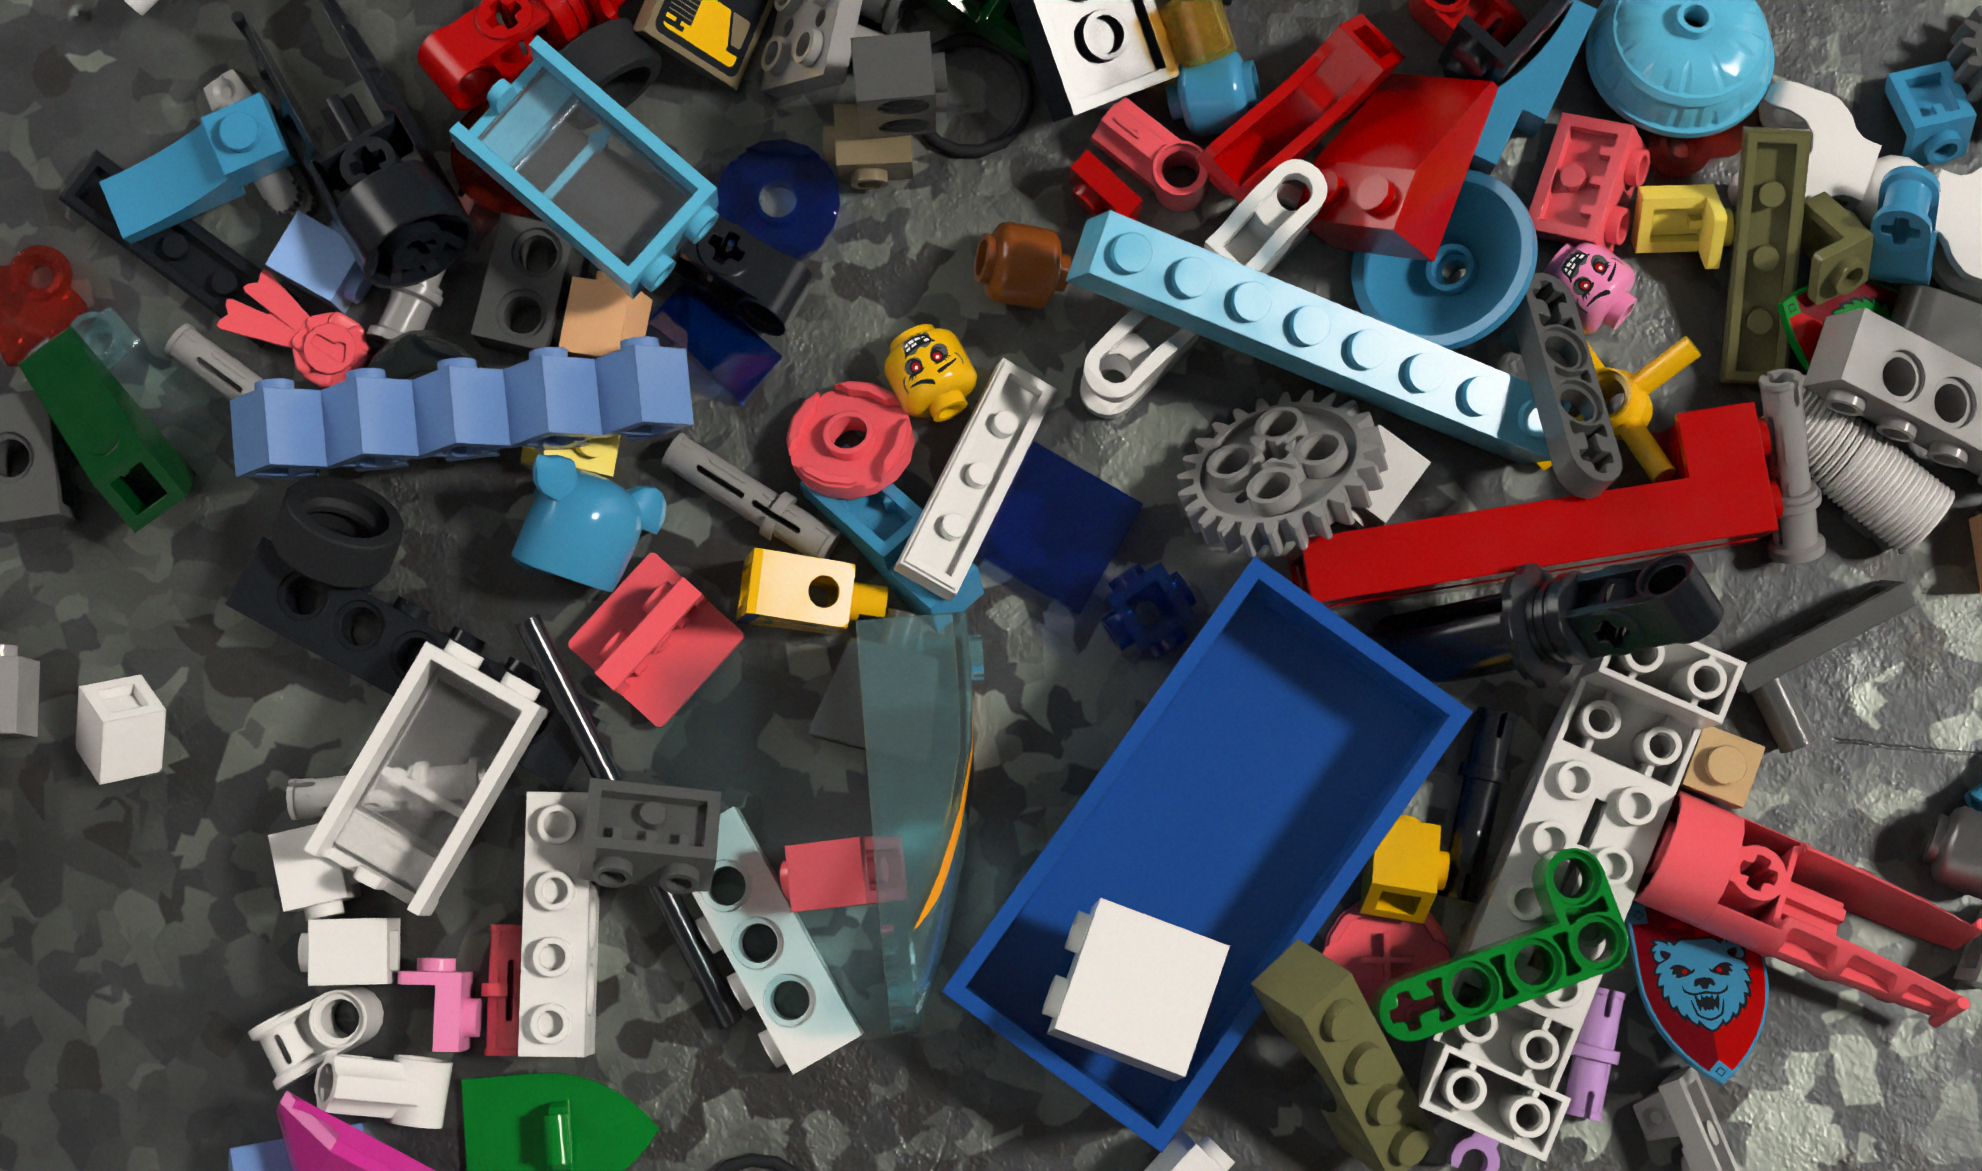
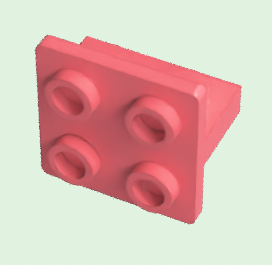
[568,553,744,728]

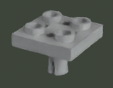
[760,0,886,99]

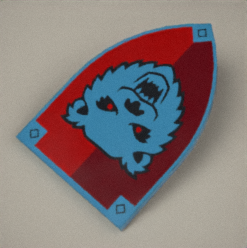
[1625,903,1769,1087]

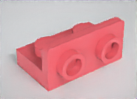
[1529,112,1650,253]

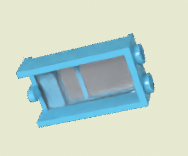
[449,35,719,299]

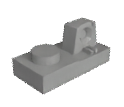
[1633,1065,1740,1171]

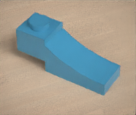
[1469,0,1598,175]
[99,92,298,244]
[800,443,984,633]

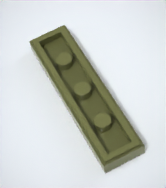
[1720,126,1812,384]

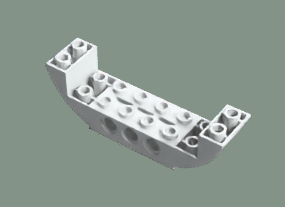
[1419,629,1747,1162]

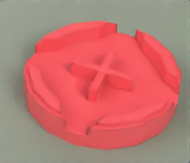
[1321,900,1450,1022]

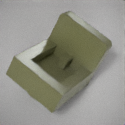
[1800,191,1874,305]

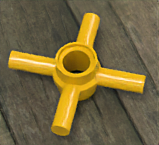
[1536,336,1701,483]

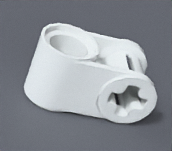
[248,986,384,1091]

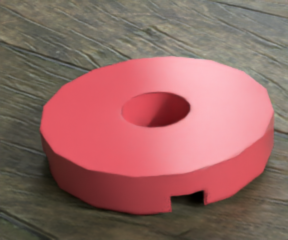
[786,381,915,500]

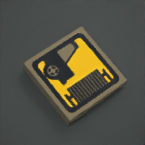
[633,0,775,90]

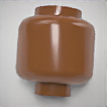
[974,222,1071,309]

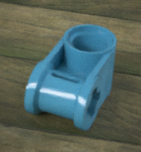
[1868,166,1941,286]

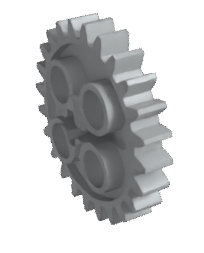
[1177,390,1388,557]

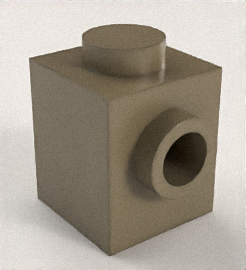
[823,103,914,190]

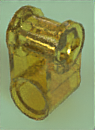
[1156,0,1237,68]

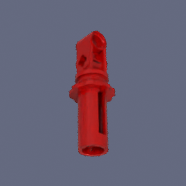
[417,0,631,111]

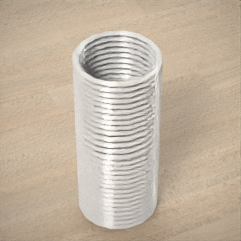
[1762,375,1955,555]

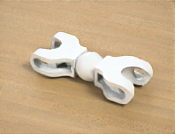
[1727,81,1982,304]
[1080,159,1327,419]

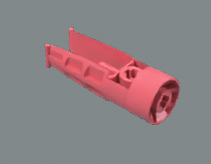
[1633,789,1982,1028]

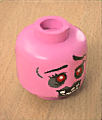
[1543,242,1638,335]

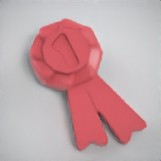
[217,269,372,389]

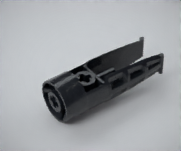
[231,0,474,289]

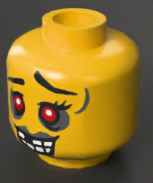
[884,324,977,422]

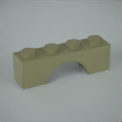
[1250,939,1439,1171]

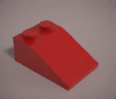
[1296,73,1499,262]

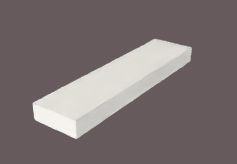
[893,358,1057,602]

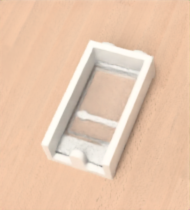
[303,639,550,916]

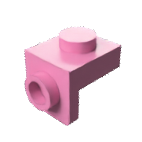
[397,958,483,1052]

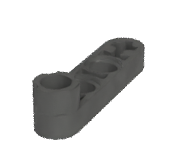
[1494,272,1622,499]

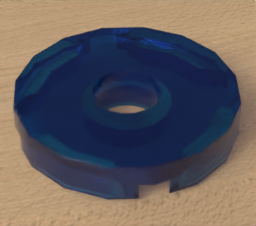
[717,139,841,261]

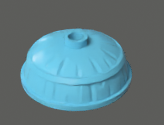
[1585,0,1775,138]

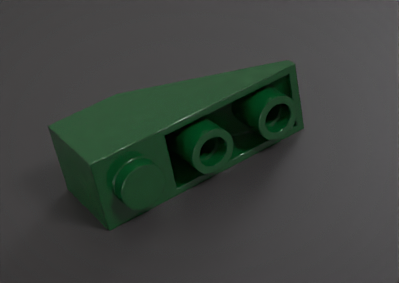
[18,325,197,533]

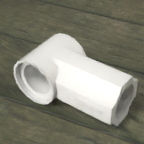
[314,1053,453,1129]

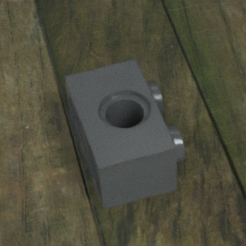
[0,390,80,533]

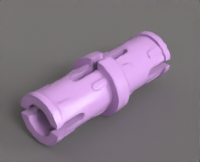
[1565,987,1627,1122]

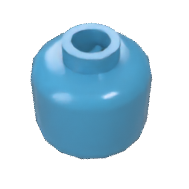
[1166,49,1262,137]

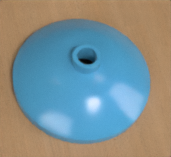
[1351,169,1538,350]

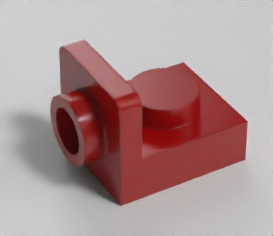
[1069,149,1143,222]

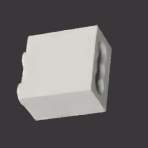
[1042,898,1230,1081]

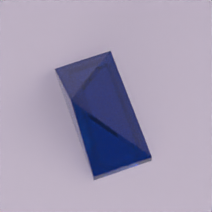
[648,282,784,405]

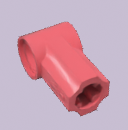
[1091,97,1209,212]

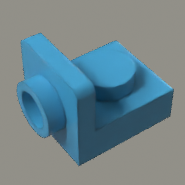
[1884,61,1977,166]

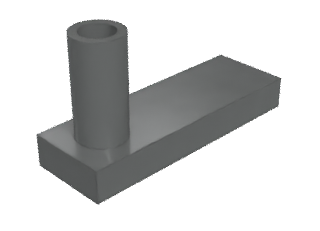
[1734,580,1917,753]

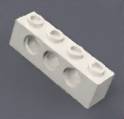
[518,792,600,1057]
[680,806,864,1074]

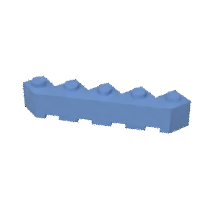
[230,336,694,479]

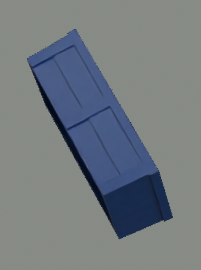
[941,556,1473,1153]

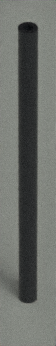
[515,614,743,1030]

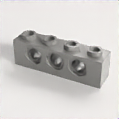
[1803,308,1982,486]

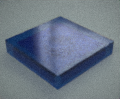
[976,441,1143,616]

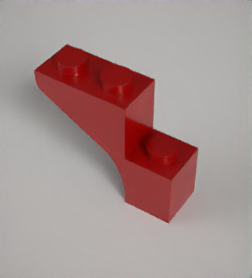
[1196,13,1406,203]

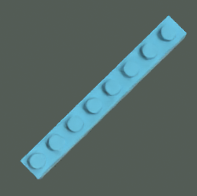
[1066,210,1571,464]

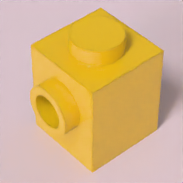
[1360,815,1450,924]

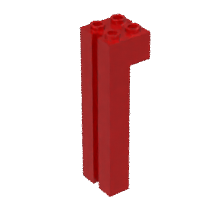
[1287,401,1783,611]

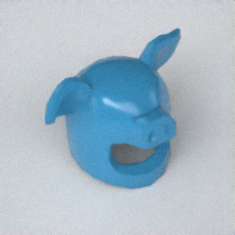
[511,454,667,593]

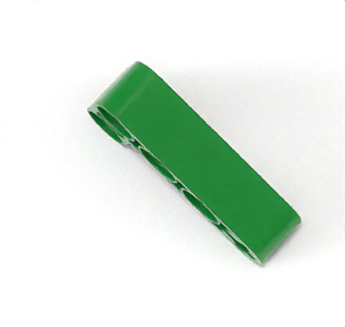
[1370,848,1629,1042]

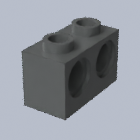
[850,31,948,140]
[471,212,590,357]

